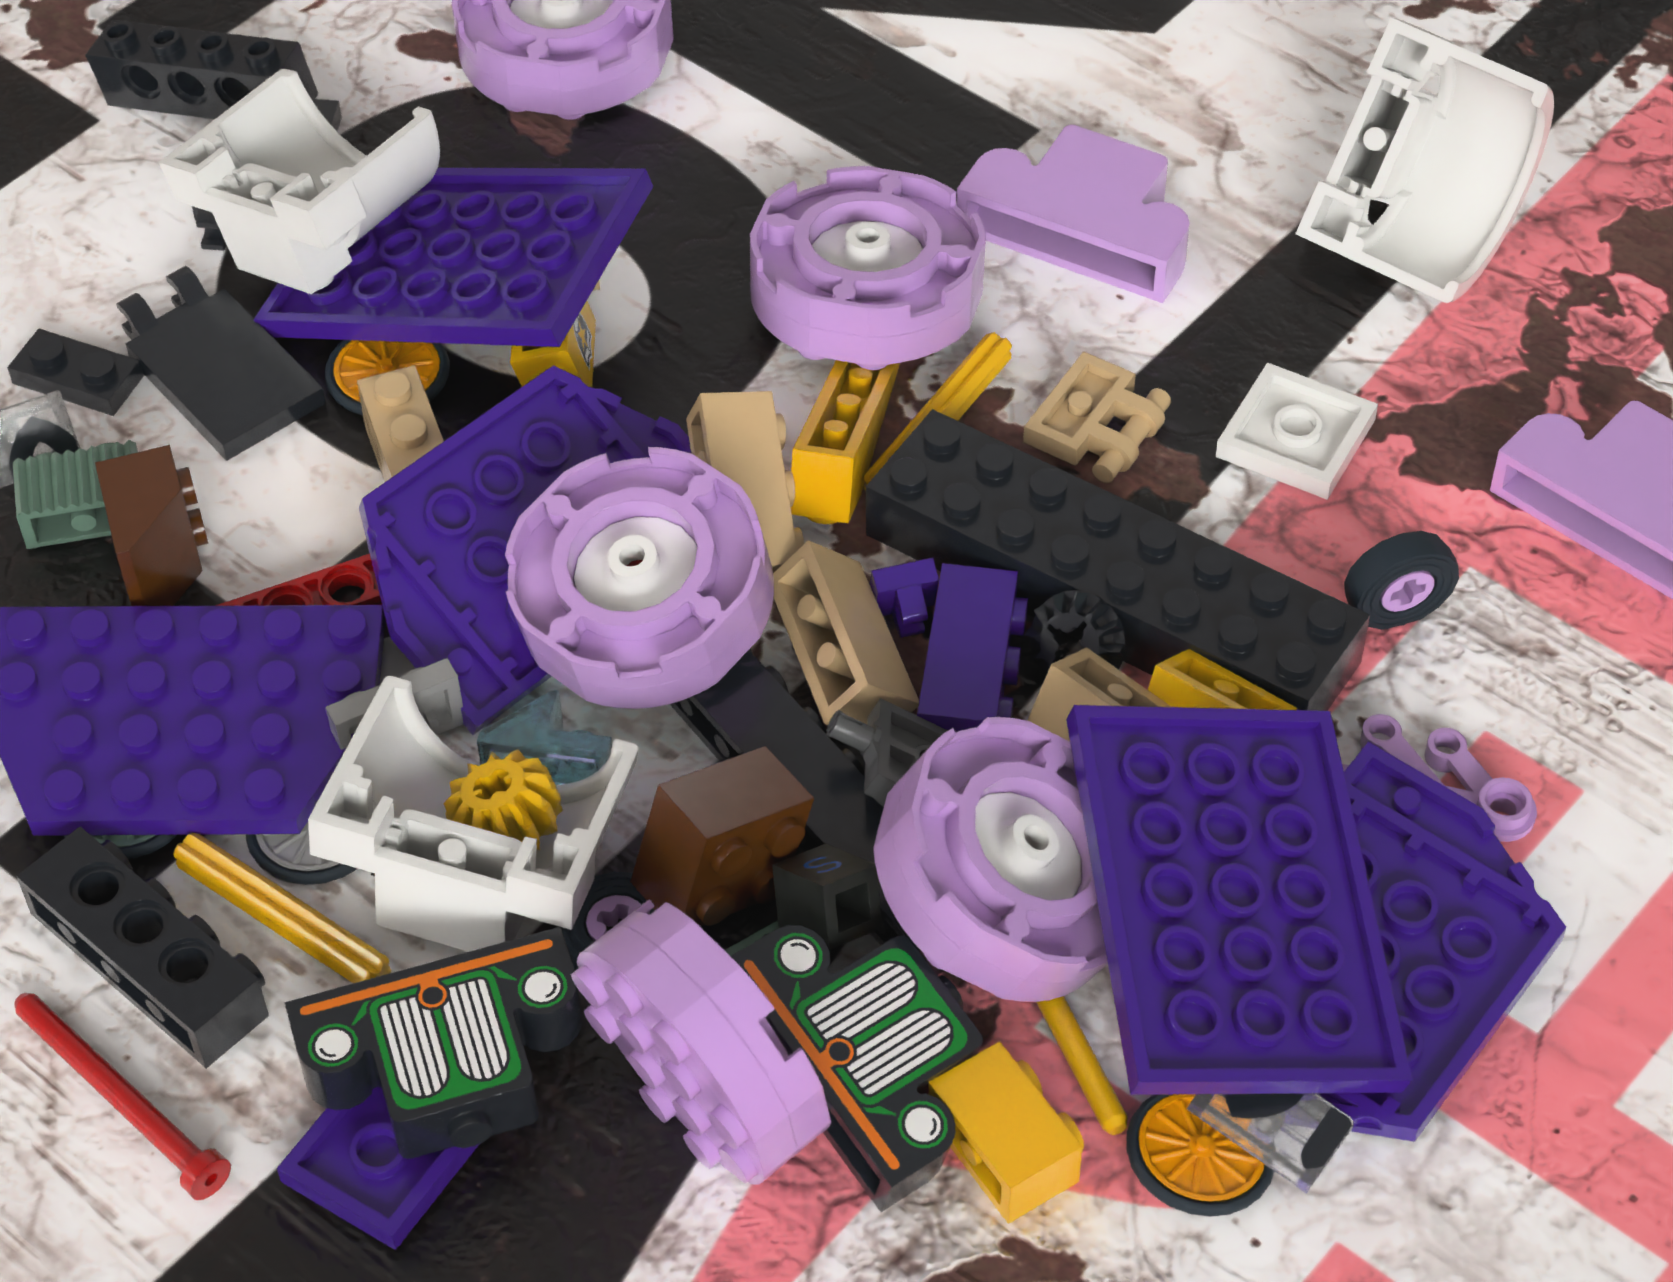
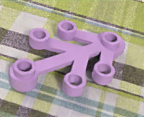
[1342,714,1537,842]

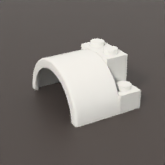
[1296,17,1554,303]
[159,69,440,294]
[308,676,639,952]

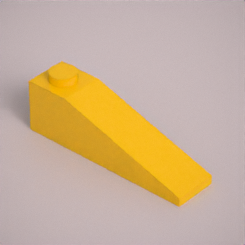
[791,360,900,524]

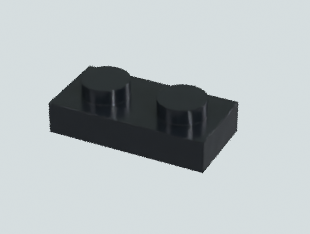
[7,328,144,416]

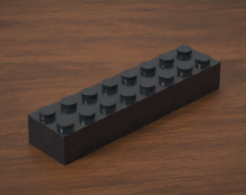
[866,409,1370,711]

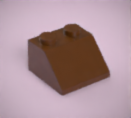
[95,445,209,606]

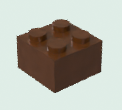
[630,746,814,927]

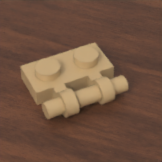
[1023,351,1171,483]

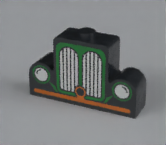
[730,925,983,1212]
[284,927,582,1159]

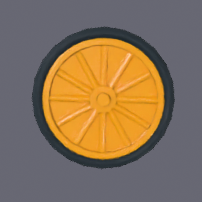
[325,340,450,416]
[1126,1094,1276,1217]

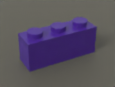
[917,563,1028,732]

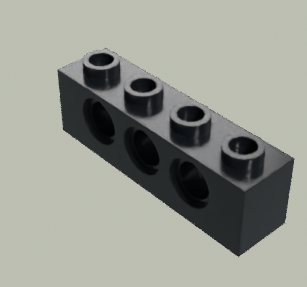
[85,20,319,119]
[16,826,269,1069]

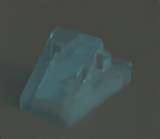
[477,690,612,785]

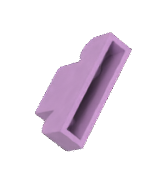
[957,125,1190,303]
[1490,401,1673,599]

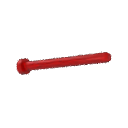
[14,993,231,1200]

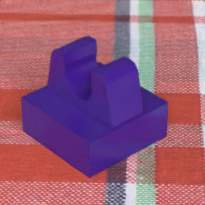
[869,558,939,638]

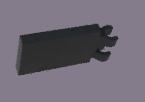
[116,266,326,461]

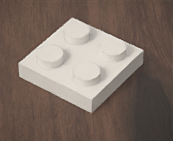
[1216,363,1378,500]

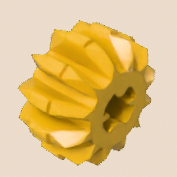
[443,749,563,850]

